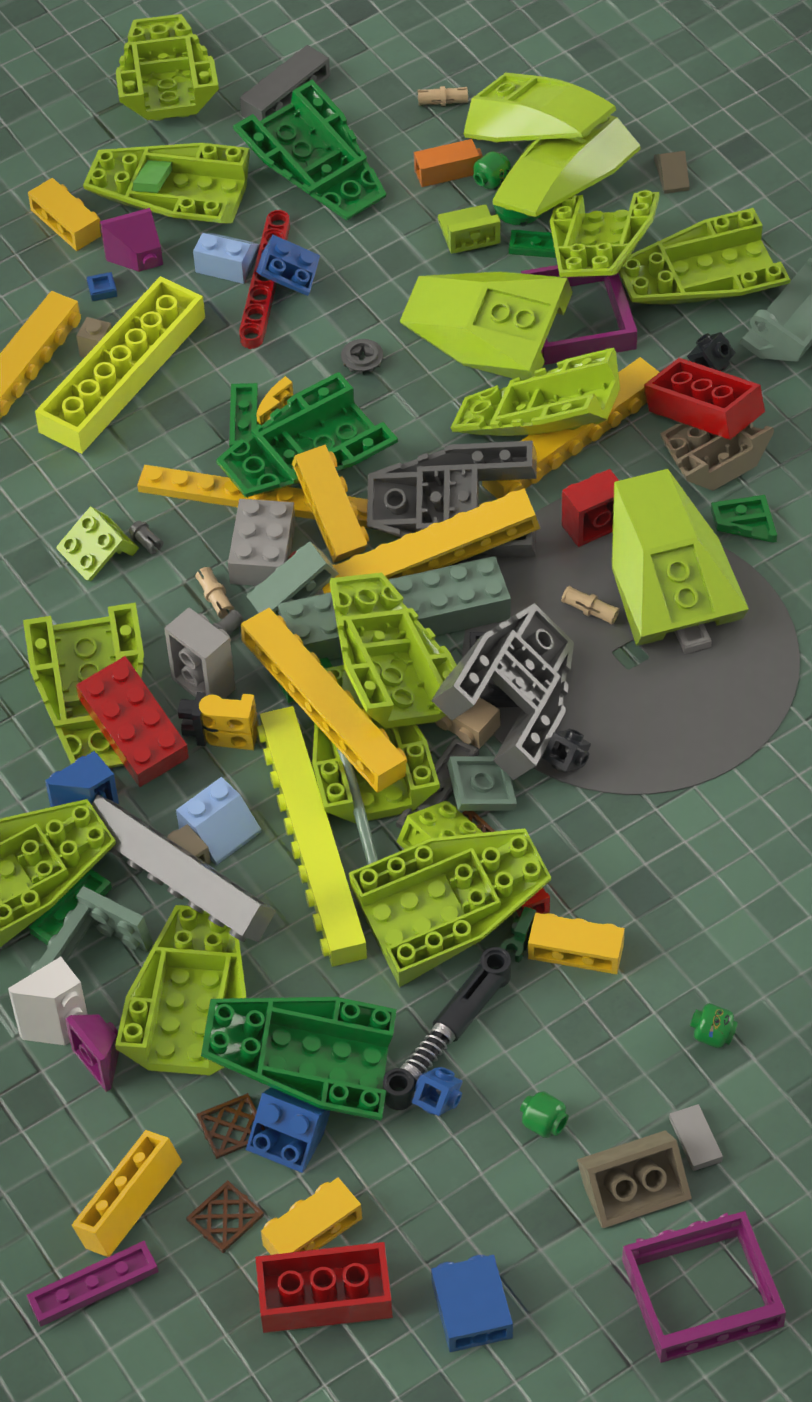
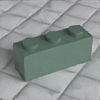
[247,541,339,616]

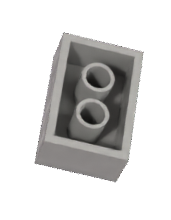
[228,499,296,586]
[164,608,236,699]

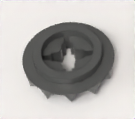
[341,339,384,374]

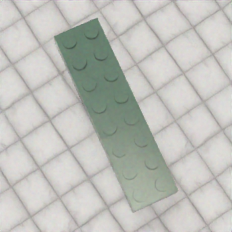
[278,556,511,660]

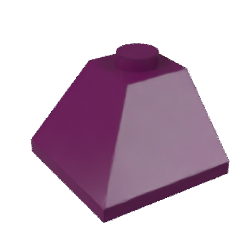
[100,208,163,272]
[65,1014,119,1092]

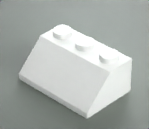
[8,957,88,1045]

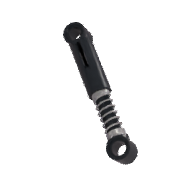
[383,947,511,1110]

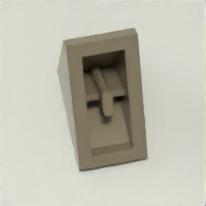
[654,151,690,194]

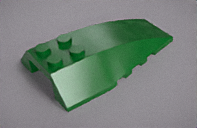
[233,79,387,221]
[216,372,398,497]

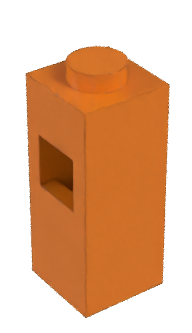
[414,139,483,187]

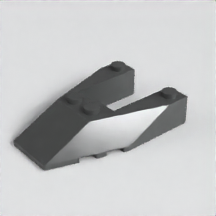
[367,441,537,557]
[432,603,574,780]

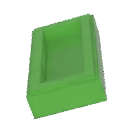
[133,160,173,193]

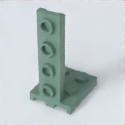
[30,886,153,975]

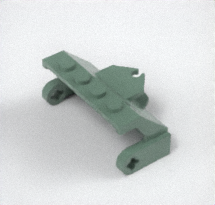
[739,258,812,362]

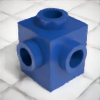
[412,1067,463,1116]

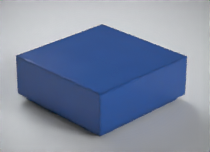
[86,272,117,302]

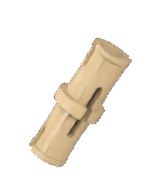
[418,86,468,106]
[195,567,234,619]
[561,586,620,625]

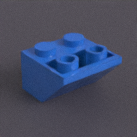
[256,235,320,296]
[45,751,119,807]
[246,1087,330,1173]

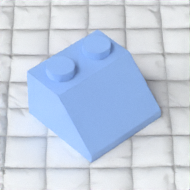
[193,233,260,284]
[176,777,261,865]

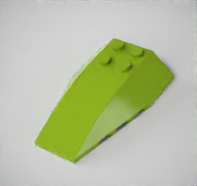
[116,14,219,121]
[450,347,620,436]
[329,573,457,728]
[23,602,144,768]

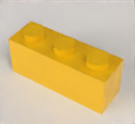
[28,178,101,251]
[528,913,625,974]
[261,1177,362,1255]

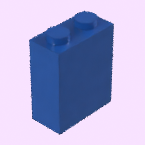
[431,1255,513,1352]

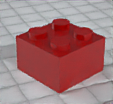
[562,469,619,547]

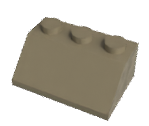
[577,1130,692,1228]

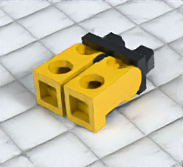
[178,692,259,751]

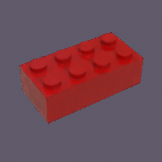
[644,358,765,440]
[76,656,189,788]
[255,1242,393,1333]

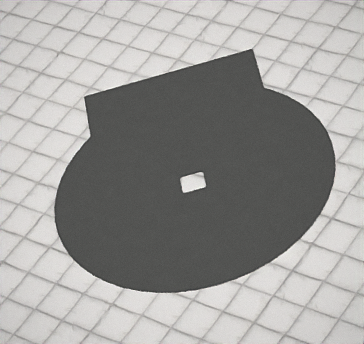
[447,498,800,795]

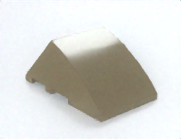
[660,422,774,491]

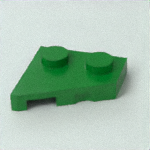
[711,495,777,543]

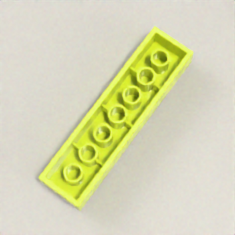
[35,276,205,454]

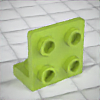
[438,204,501,254]
[56,506,139,581]
[397,801,483,849]

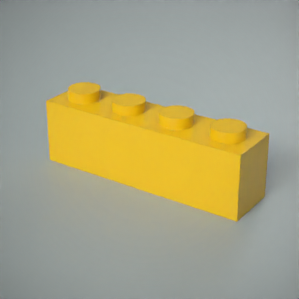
[292,444,369,563]
[72,1130,182,1257]

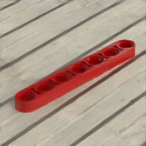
[239,210,290,349]

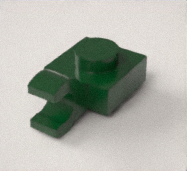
[500,907,536,963]

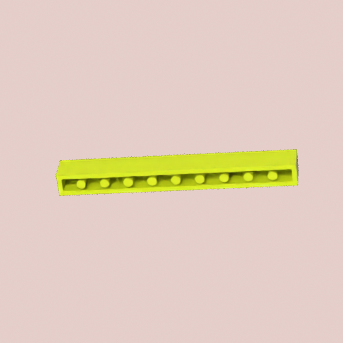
[256,706,367,967]

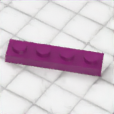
[26,1241,158,1327]

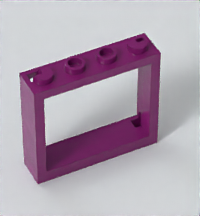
[521,265,637,365]
[622,1211,786,1363]

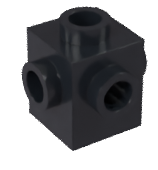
[687,332,736,371]
[542,728,591,773]

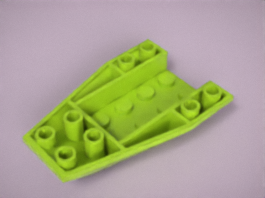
[463,72,616,143]
[493,115,640,217]
[83,143,250,223]
[550,190,660,277]
[618,208,791,304]
[312,665,440,823]
[115,905,247,1075]

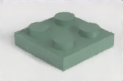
[447,756,517,811]

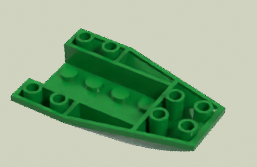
[201,997,397,1121]

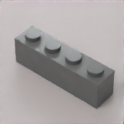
[240,45,330,121]

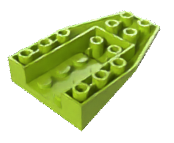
[400,272,573,381]
[612,469,749,646]
[0,799,116,947]
[349,828,551,987]

